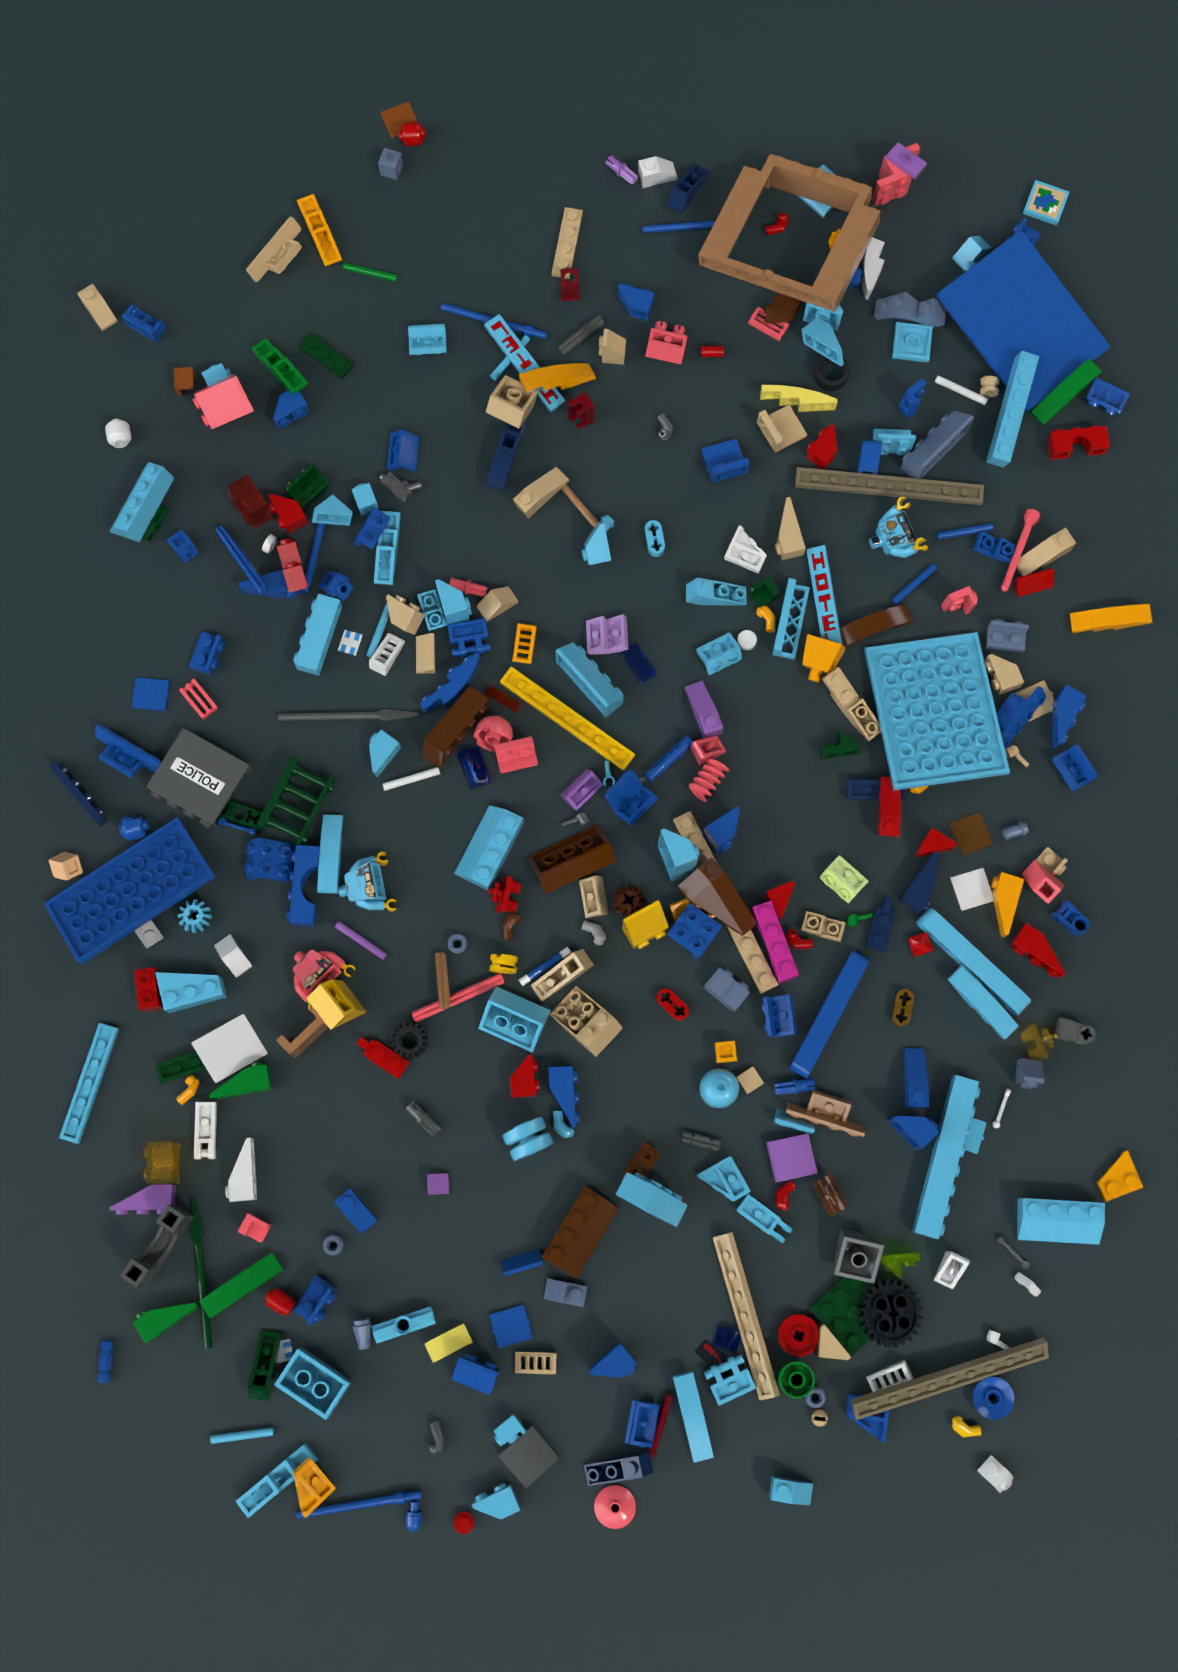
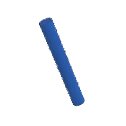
[936,523,993,540]
[891,563,938,605]

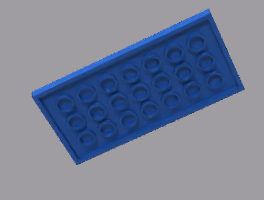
[44,817,216,965]

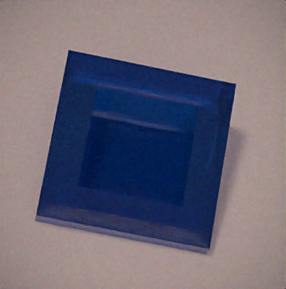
[712,1326,741,1353]

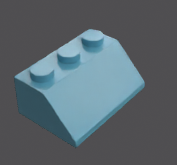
[478,986,551,1053]

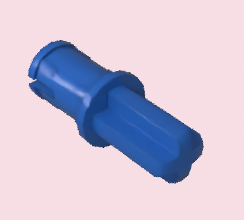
[774,1078,815,1095]

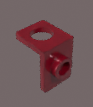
[560,268,580,301]

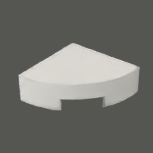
[1014,1272,1041,1297]

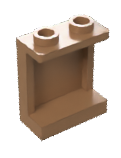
[276,1007,328,1058]

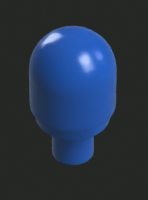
[405,1500,422,1532]

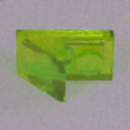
[880,1253,921,1280]

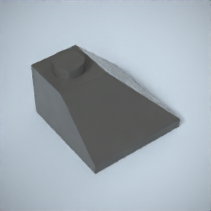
[834,1228,884,1284]

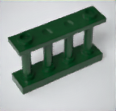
[257,756,336,845]

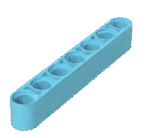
[916,908,1031,1016]

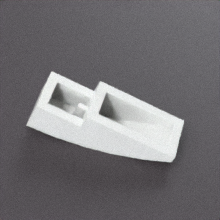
[862,237,885,300]

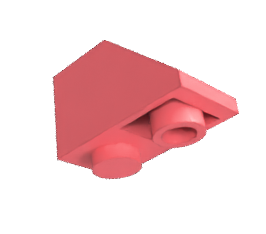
[1022,860,1065,904]

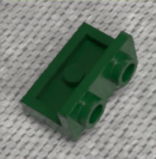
[286,463,331,510]

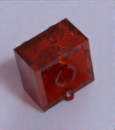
[228,474,273,530]

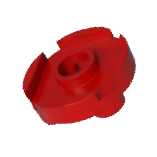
[778,1314,820,1357]

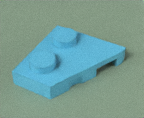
[697,1156,751,1202]

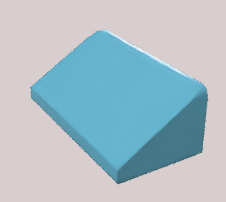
[773,1108,815,1134]

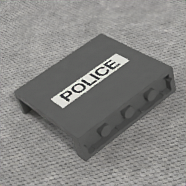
[146,728,253,828]

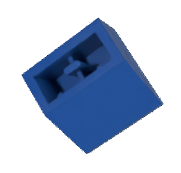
[451,1353,500,1395]

